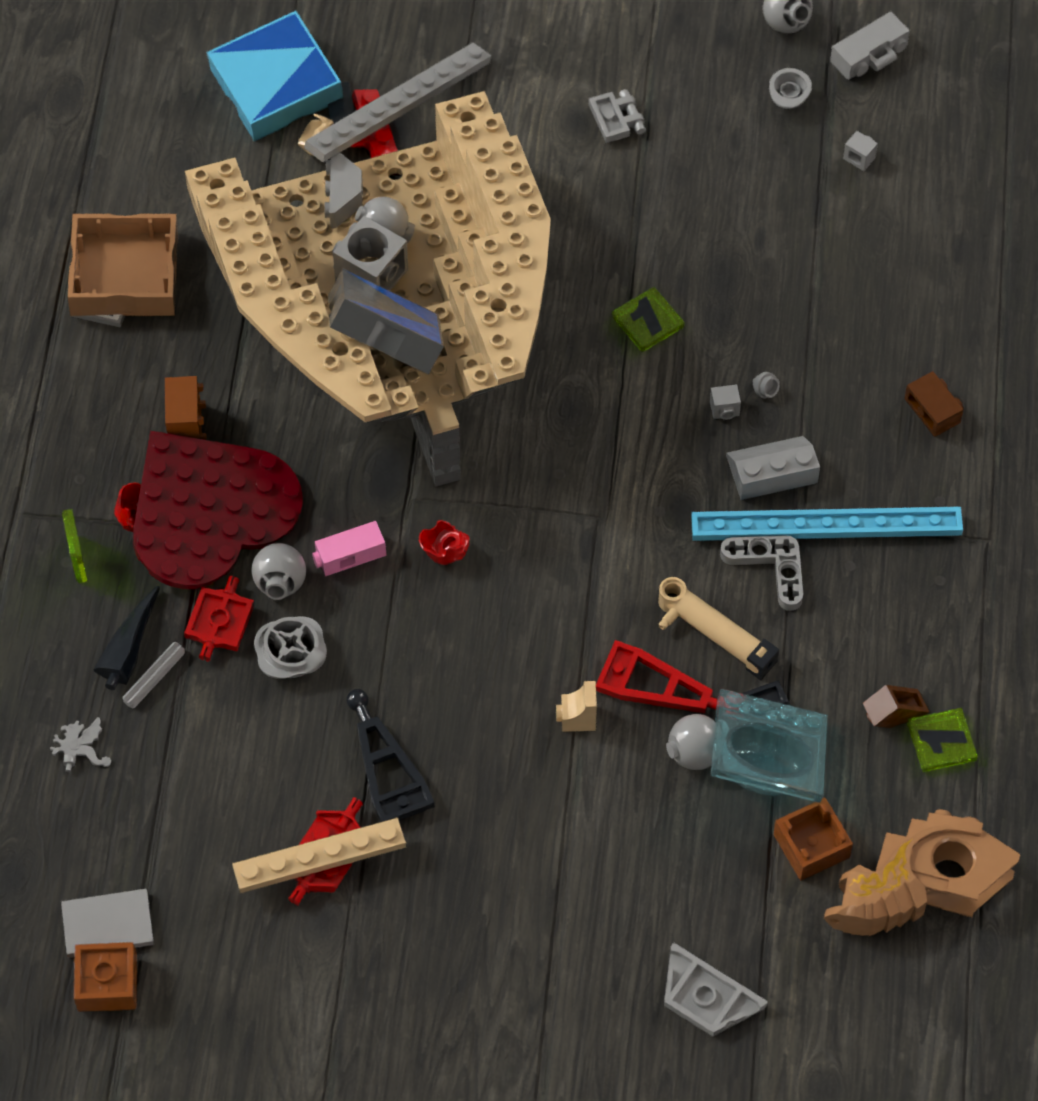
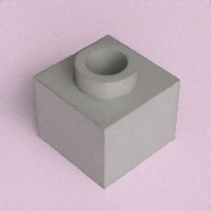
[843,131,878,171]
[710,384,741,420]

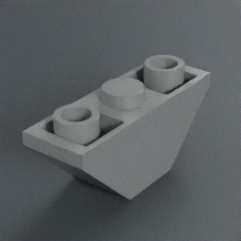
[325,153,363,228]

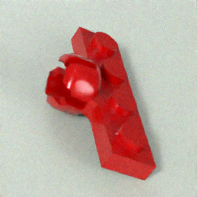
[350,89,400,175]

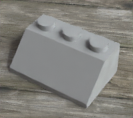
[726,436,820,500]

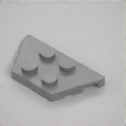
[664,942,768,1036]

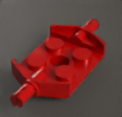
[288,798,363,905]

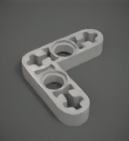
[720,535,803,611]

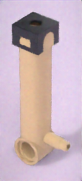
[658,577,779,680]

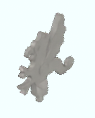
[50,717,111,772]

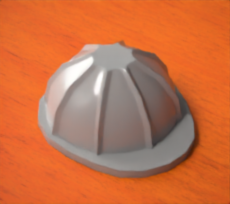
[769,68,811,109]

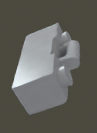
[830,11,910,79]

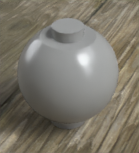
[763,0,813,33]
[355,197,415,243]
[252,543,306,600]
[666,714,730,770]

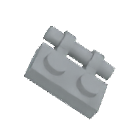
[588,89,646,143]

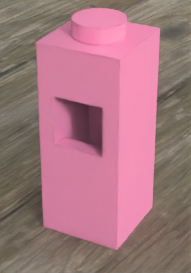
[312,521,386,576]

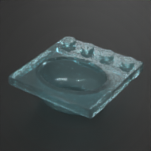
[711,688,827,803]

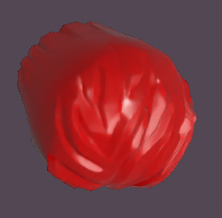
[114,482,141,532]
[419,520,470,565]

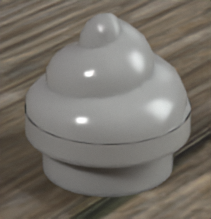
[753,372,780,398]

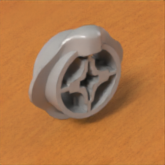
[254,616,327,679]

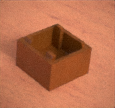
[165,376,207,440]
[773,797,853,881]
[74,942,137,1012]

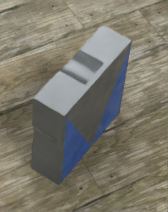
[328,268,444,375]

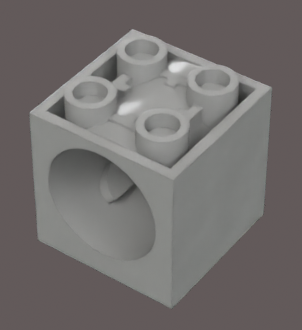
[332,216,408,291]

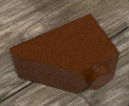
[863,685,929,728]

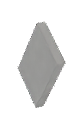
[61,889,154,958]

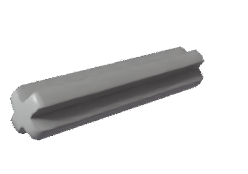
[123,642,185,708]

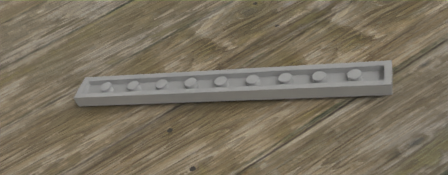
[304,43,491,162]

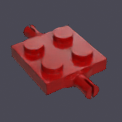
[184,576,254,661]

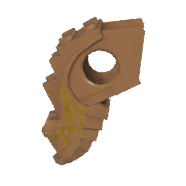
[824,809,1020,936]

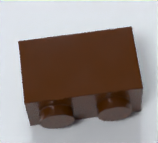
[904,371,964,437]

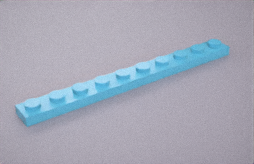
[691,507,963,541]

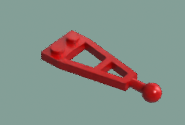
[596,640,746,722]

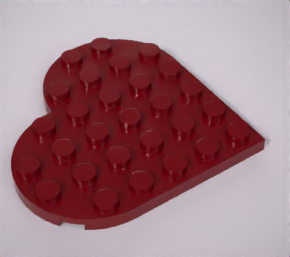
[133,430,303,589]

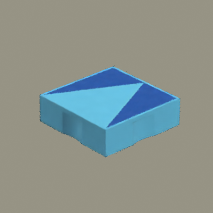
[207,11,343,141]

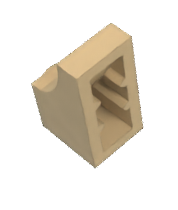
[556,681,597,732]

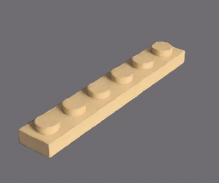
[232,818,406,893]

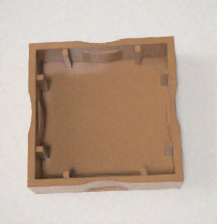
[68,214,178,316]

